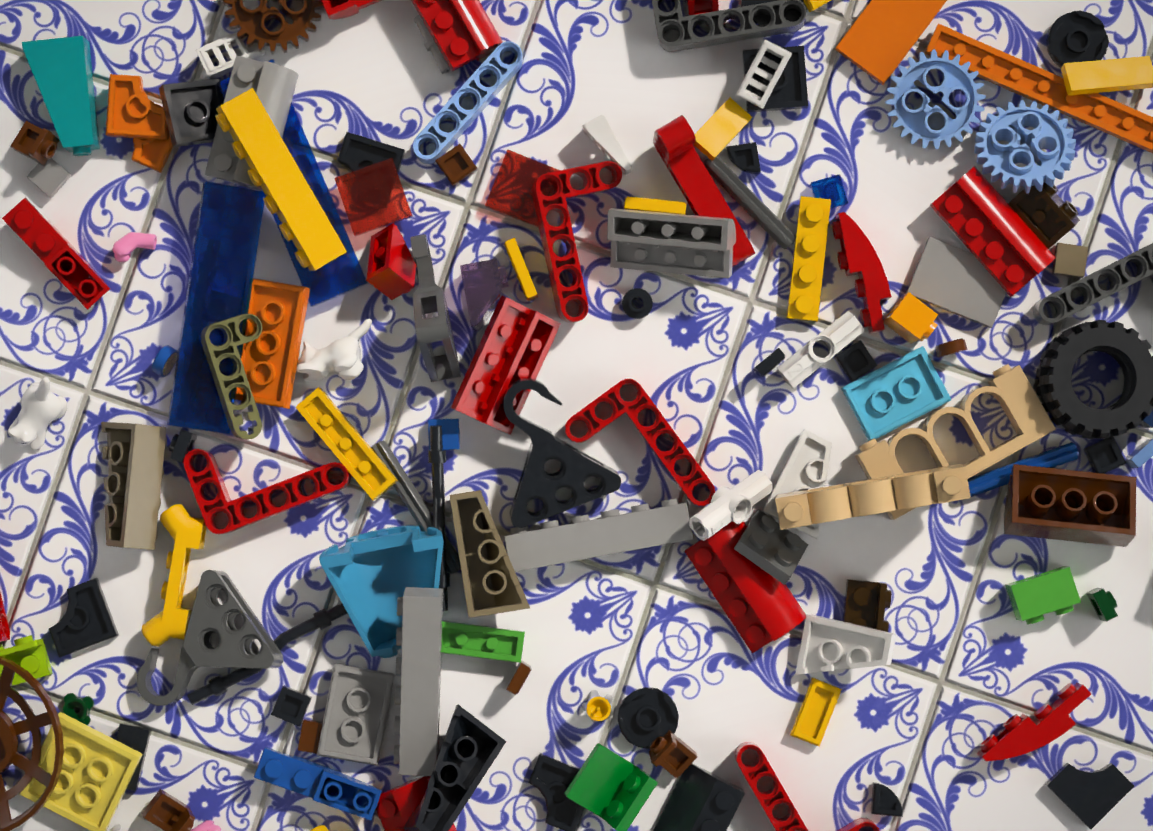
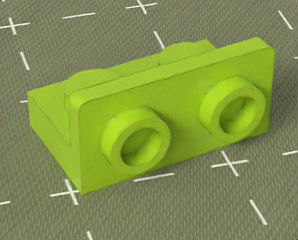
[0,635,53,686]

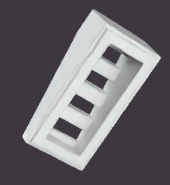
[195,32,266,79]
[736,39,792,109]
[582,115,632,175]

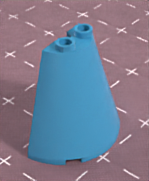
[319,526,444,658]

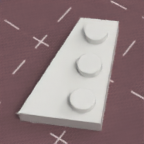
[762,429,832,539]
[795,614,896,675]

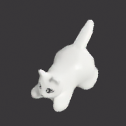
[296,318,372,381]
[8,377,67,450]

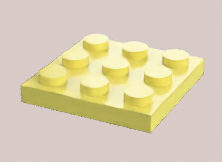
[20,712,143,831]

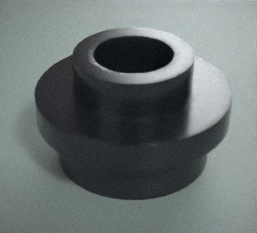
[622,288,653,319]

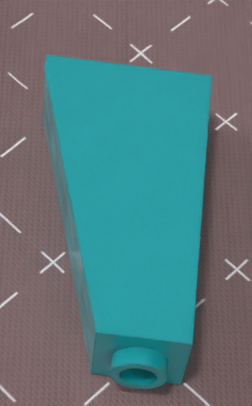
[22,35,100,156]

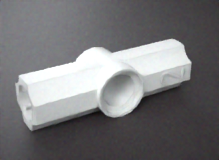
[776,310,865,389]
[689,470,773,541]

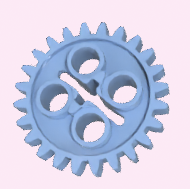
[885,49,986,149]
[974,100,1076,194]

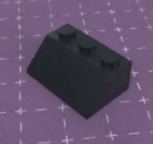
[653,763,745,831]

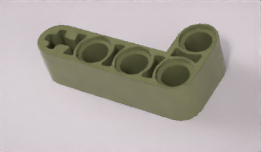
[201,313,262,440]

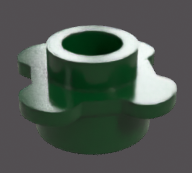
[62,693,94,725]

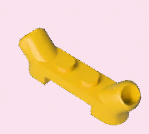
[141,504,207,647]

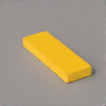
[1061,56,1153,96]

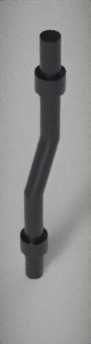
[428,425,450,612]
[187,603,348,705]

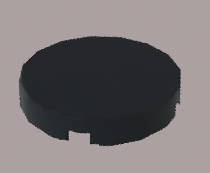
[1046,10,1109,68]
[617,687,679,749]

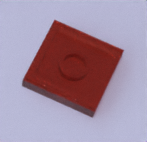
[485,150,560,228]
[334,158,413,237]

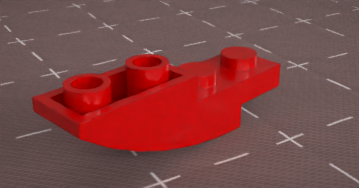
[2,197,110,310]
[832,212,892,334]
[977,683,1091,761]

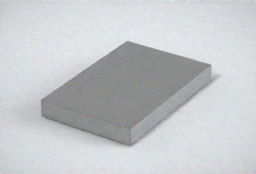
[906,237,1006,328]
[317,663,395,766]

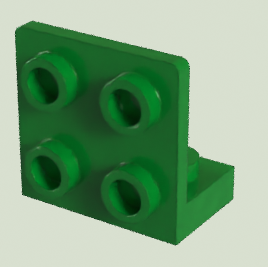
[565,743,658,831]

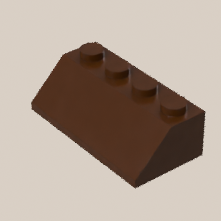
[1004,464,1136,547]

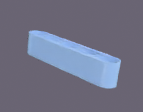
[413,41,523,164]

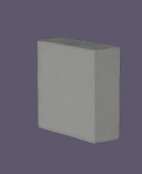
[27,158,72,198]

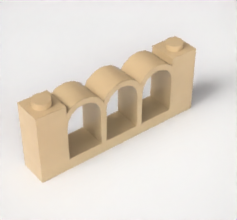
[855,364,1056,520]
[775,464,971,530]

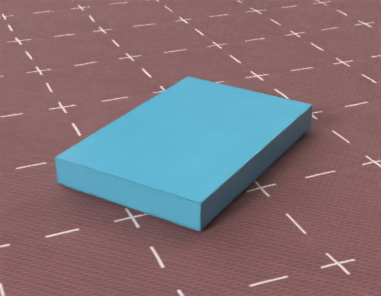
[841,346,951,441]

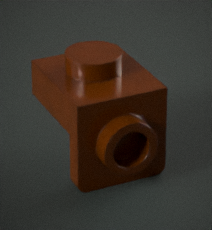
[10,121,60,166]
[649,730,698,779]
[142,789,195,831]

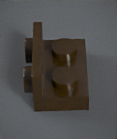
[1008,182,1080,249]
[843,579,892,632]

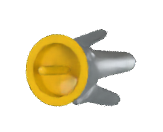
[582,690,613,722]

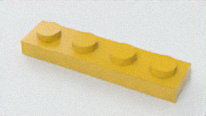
[786,196,831,322]
[296,387,398,501]

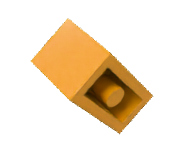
[883,292,938,344]

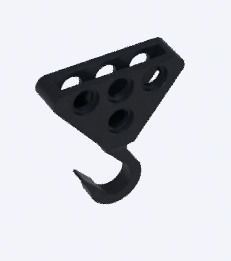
[503,378,621,528]

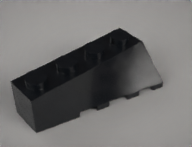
[403,704,507,831]

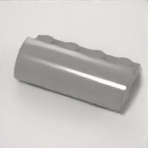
[205,55,299,192]
[607,208,736,278]

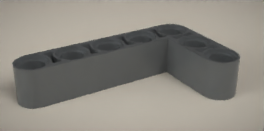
[652,0,806,52]
[1033,243,1153,325]

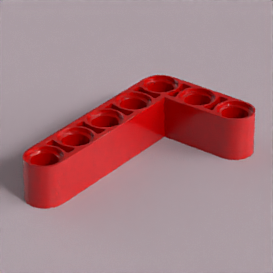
[653,115,755,267]
[531,161,622,322]
[565,379,715,506]
[183,449,352,534]
[735,742,880,831]

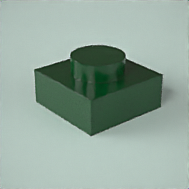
[1086,588,1118,622]

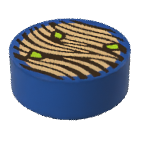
[152,345,179,377]

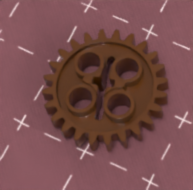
[223,0,323,54]

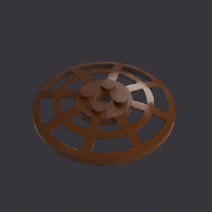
[0,656,64,831]

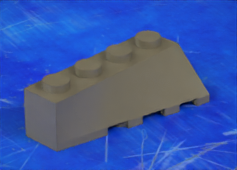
[101,422,167,550]
[450,490,530,618]

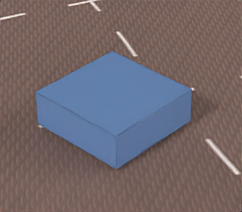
[1124,439,1153,468]

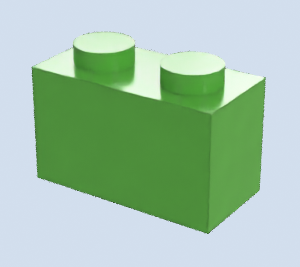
[1005,566,1081,625]

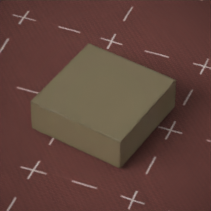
[1052,243,1088,278]

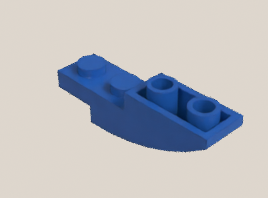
[254,747,382,820]

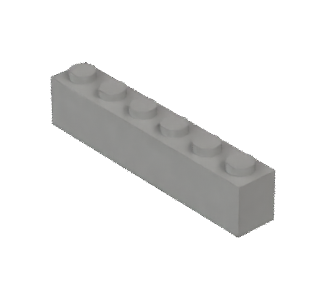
[504,498,693,572]
[394,587,443,776]

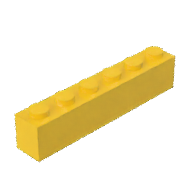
[215,88,347,271]

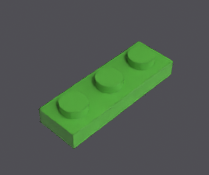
[441,621,525,663]

